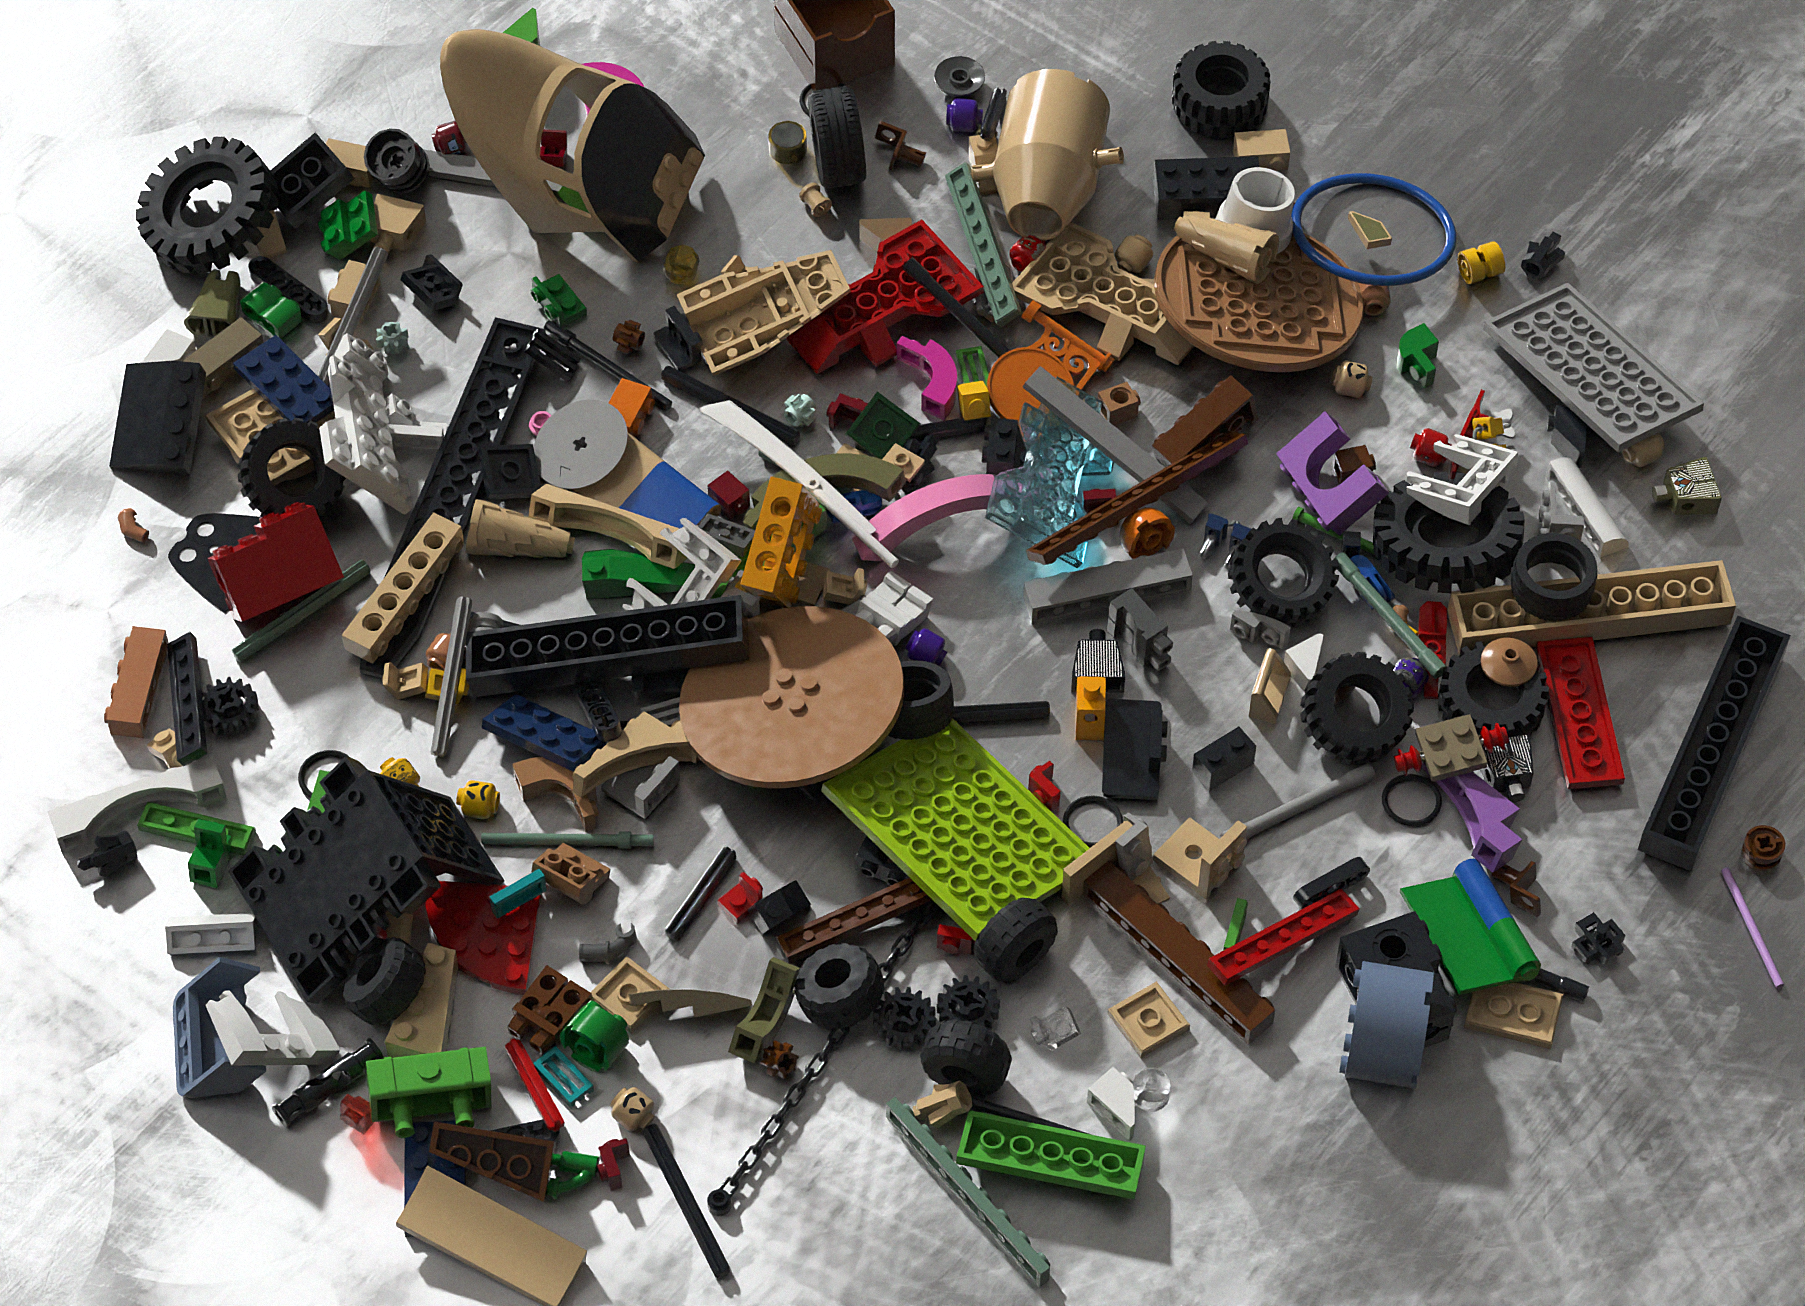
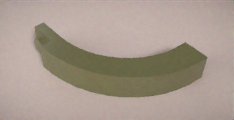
[743,453,906,530]

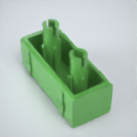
[366,1046,492,1138]

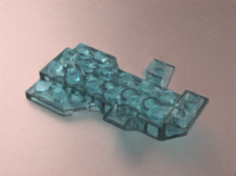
[985,376,1114,568]

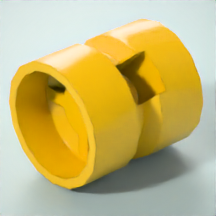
[1457,241,1506,284]

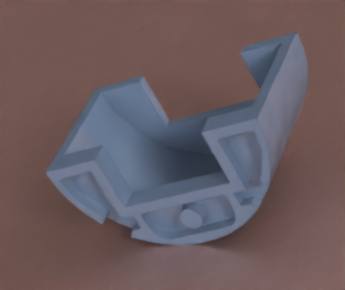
[1339,961,1434,1089]

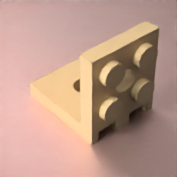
[1153,817,1247,899]

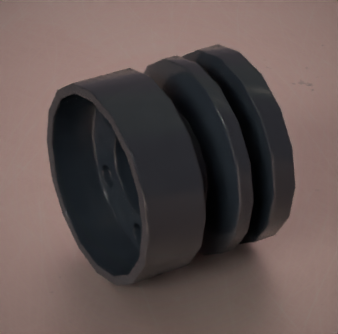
[364,128,430,194]

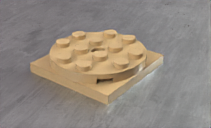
[205,389,336,486]

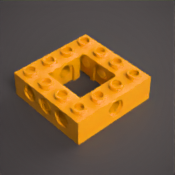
[740,476,822,608]

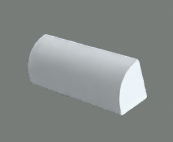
[1546,457,1629,558]

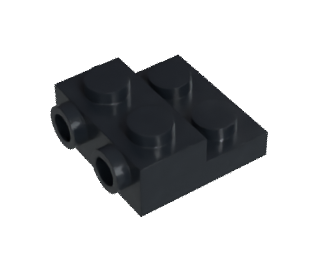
[982,418,1045,478]

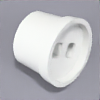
[1215,167,1295,254]

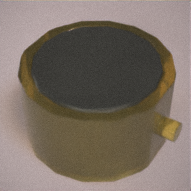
[768,121,807,164]

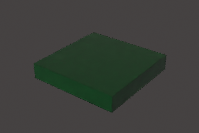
[845,391,921,459]

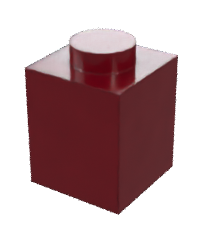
[707,470,750,520]

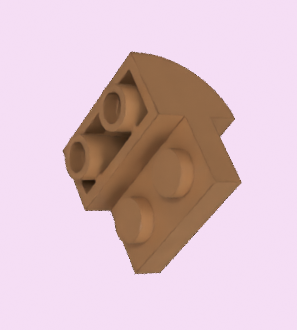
[531,843,611,905]

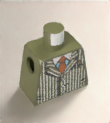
[1652,457,1722,515]

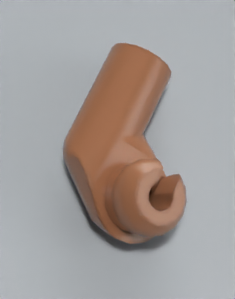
[117,508,149,543]

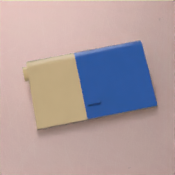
[572,432,722,529]

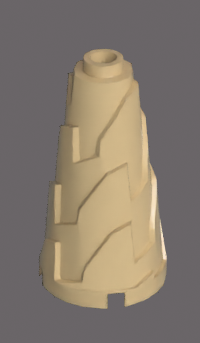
[1174,214,1279,284]
[465,499,575,558]

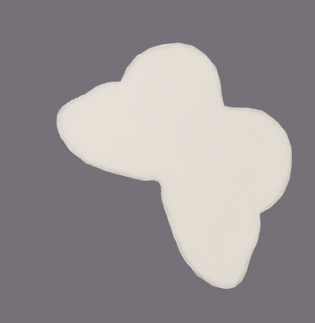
[1489,409,1515,437]

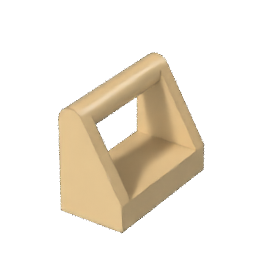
[1249,649,1291,724]

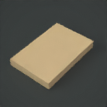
[1061,820,1133,906]
[1464,982,1564,1049]

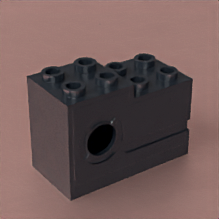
[1335,911,1457,1048]

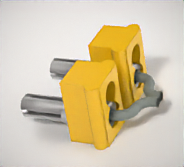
[1472,417,1516,451]

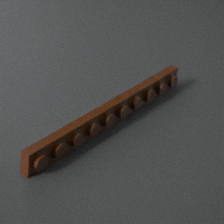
[1026,431,1248,565]

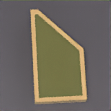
[1348,211,1392,249]

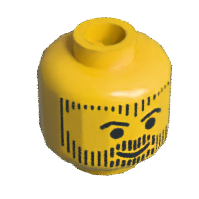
[380,757,420,787]

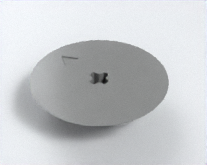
[534,399,628,489]

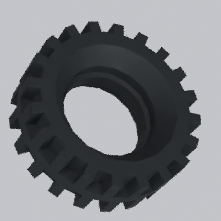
[1228,518,1339,628]
[1438,641,1549,737]

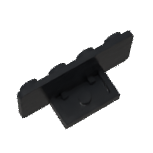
[1102,699,1168,800]

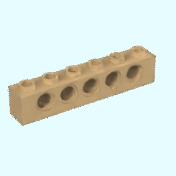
[342,513,464,664]

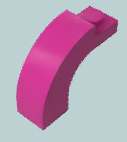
[897,336,957,421]

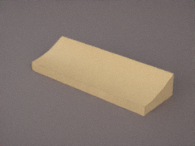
[396,1166,587,1306]

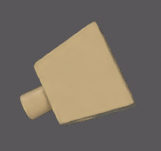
[371,194,426,253]

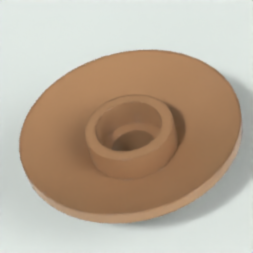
[1481,638,1538,687]

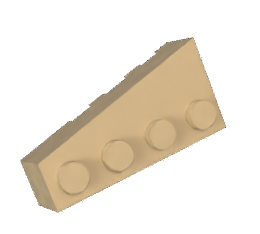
[385,943,459,1058]

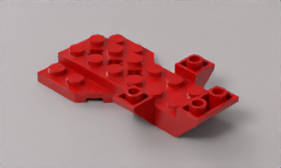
[787,219,984,374]

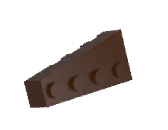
[1152,375,1259,467]
[429,1122,556,1202]

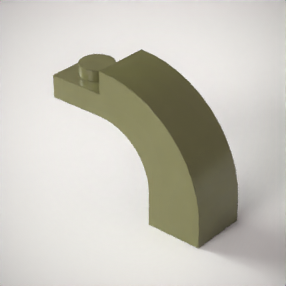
[728,957,800,1064]

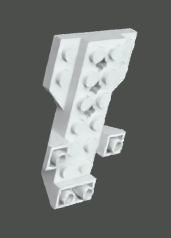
[319,333,414,515]

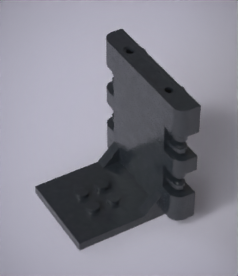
[228,756,505,1004]

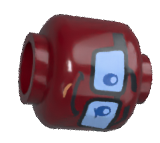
[432,121,468,155]

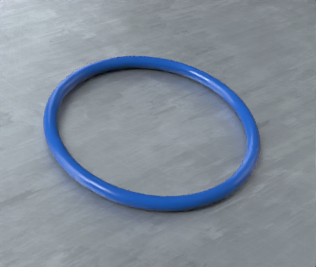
[1291,173,1457,286]

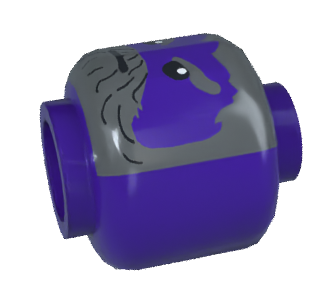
[1393,657,1429,699]

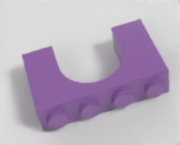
[1276,411,1389,536]

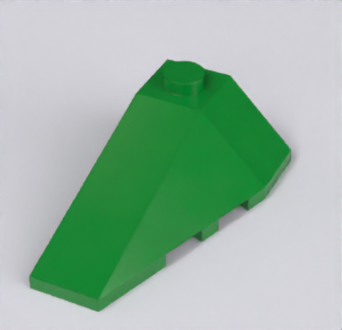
[582,549,695,599]

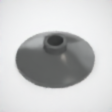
[934,56,985,97]

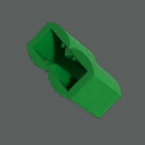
[240,282,302,339]

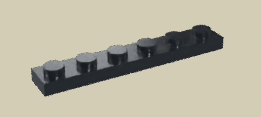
[167,631,207,766]

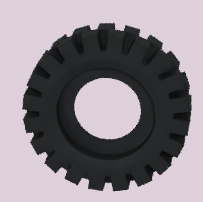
[136,136,279,274]
[1373,472,1525,594]

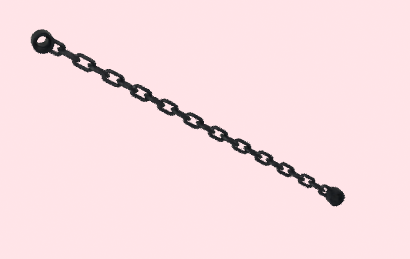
[707,900,936,1216]

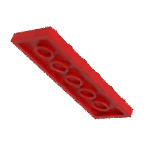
[1536,637,1625,789]

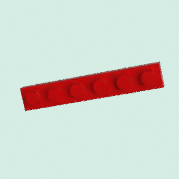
[1207,889,1360,986]

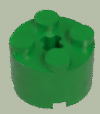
[560,1001,629,1072]

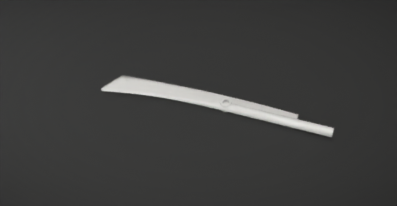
[699,400,899,568]

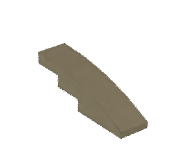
[628,989,752,1017]

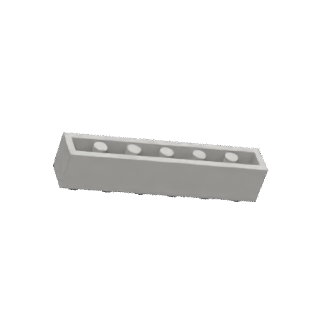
[1023,549,1193,624]

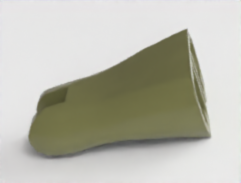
[184,269,240,336]

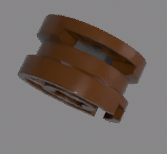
[1741,825,1786,872]

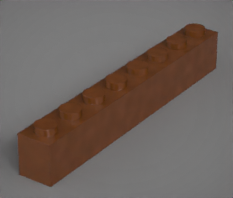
[1083,861,1275,1045]

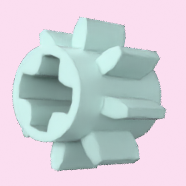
[376,322,409,354]
[784,394,817,427]

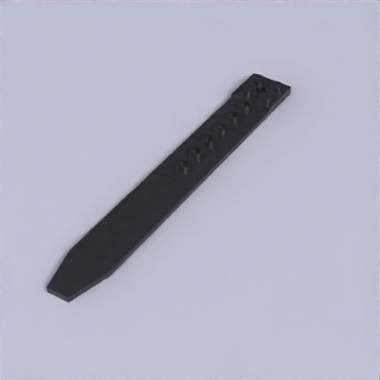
[360,317,546,678]

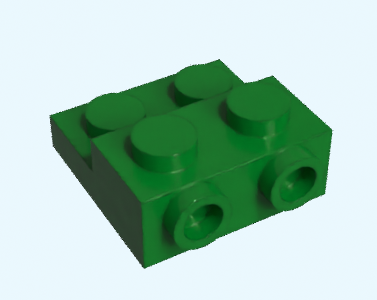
[318,190,378,260]

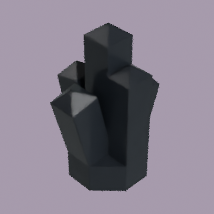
[1521,232,1565,279]
[905,435,938,487]
[77,831,138,877]

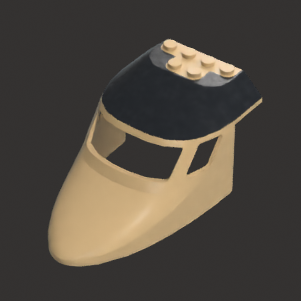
[440,29,705,262]

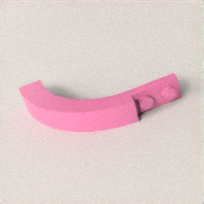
[852,474,1039,561]

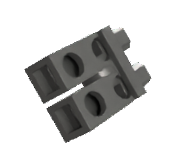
[1107,588,1173,671]

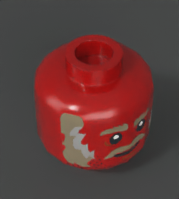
[1009,234,1047,272]

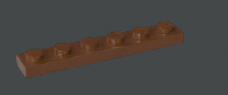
[777,877,932,964]

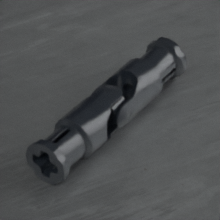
[272,1038,384,1128]

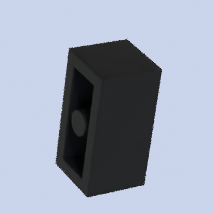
[1341,531,1361,559]

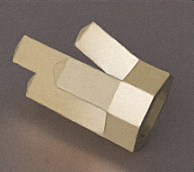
[912,1081,972,1128]

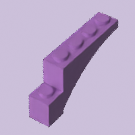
[1421,762,1522,872]

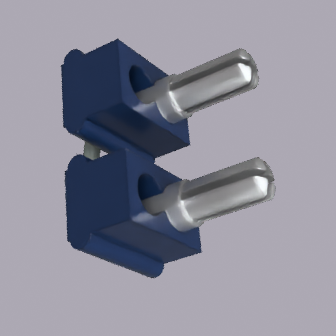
[1199,513,1251,568]

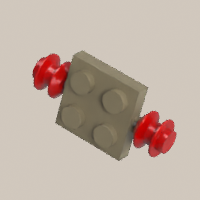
[1394,714,1509,782]

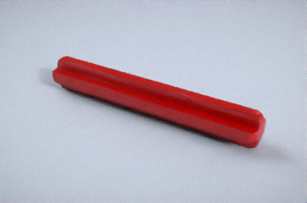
[505,1038,565,1132]

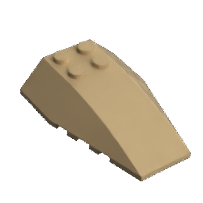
[677,250,851,376]

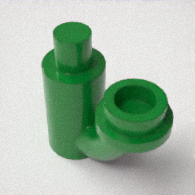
[547,1151,600,1199]

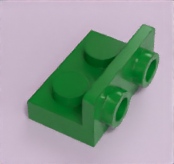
[530,274,587,328]

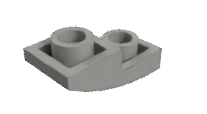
[1230,610,1290,649]

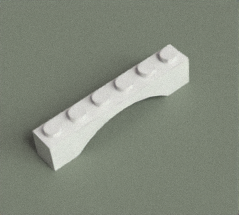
[47,756,227,853]

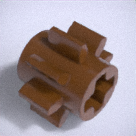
[612,320,645,354]
[760,1040,799,1079]

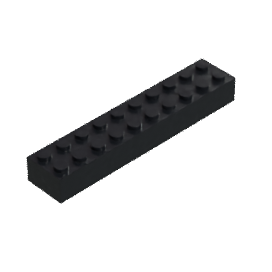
[466,595,749,697]
[1638,615,1791,871]

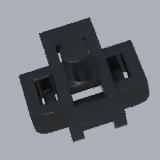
[1571,912,1626,964]

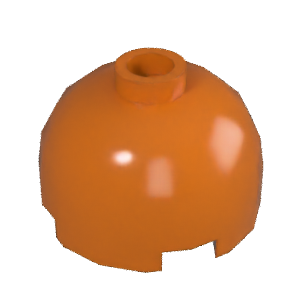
[1119,507,1175,559]

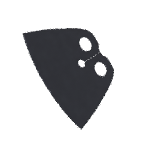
[168,513,261,612]

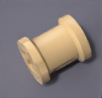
[799,183,832,217]

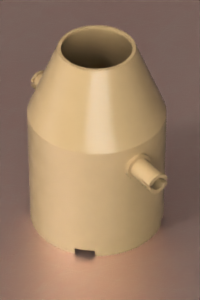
[971,69,1124,240]

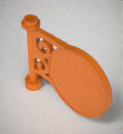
[986,300,1115,429]

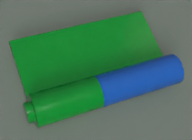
[1400,858,1541,995]

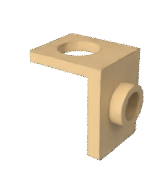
[882,443,925,482]

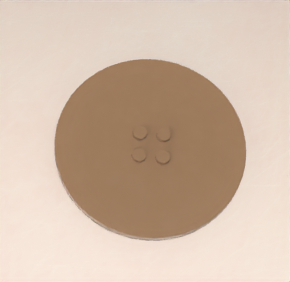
[1154,233,1364,372]
[679,606,905,788]

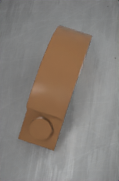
[512,757,599,832]

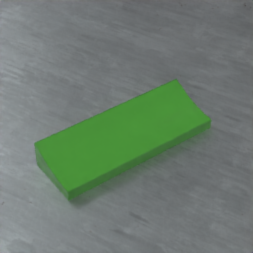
[956,1110,1146,1200]

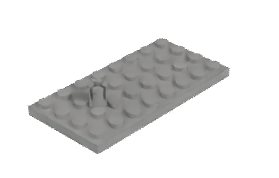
[1483,283,1704,452]

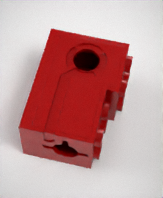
[207,502,344,622]

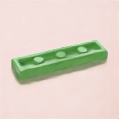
[137,802,256,855]

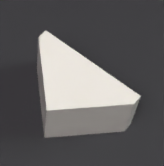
[1284,634,1324,693]

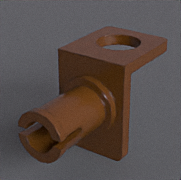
[875,121,927,170]
[1492,861,1541,917]

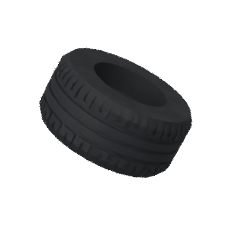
[808,86,867,189]

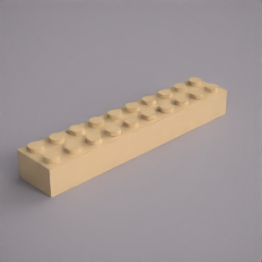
[1447,560,1736,656]

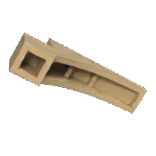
[572,711,700,798]

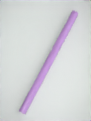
[1721,867,1784,989]

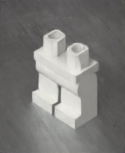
[855,570,933,646]

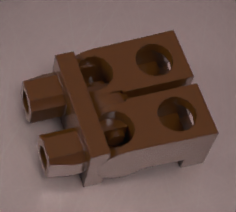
[507,965,593,1055]

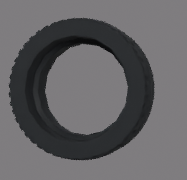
[1511,532,1597,621]
[888,660,954,740]

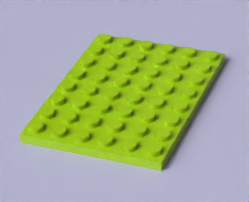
[821,718,1090,941]

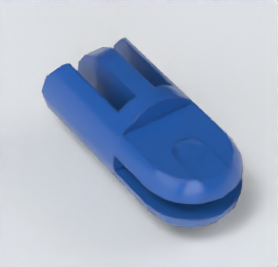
[827,490,882,524]
[1350,555,1395,610]

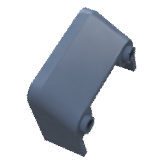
[173,957,266,1098]

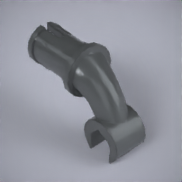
[579,923,637,964]

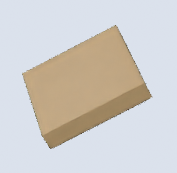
[591,956,669,1034]
[1108,981,1190,1058]

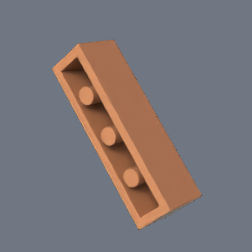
[104,626,169,738]

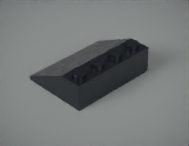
[109,361,206,476]

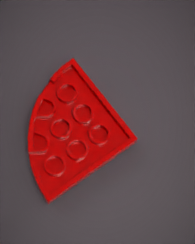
[425,881,542,995]

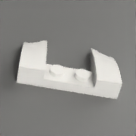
[1407,434,1518,525]
[623,518,741,611]
[206,990,340,1066]

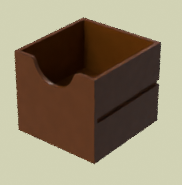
[774,0,895,91]

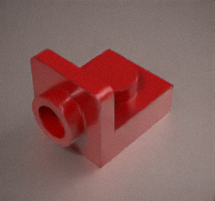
[717,872,763,924]

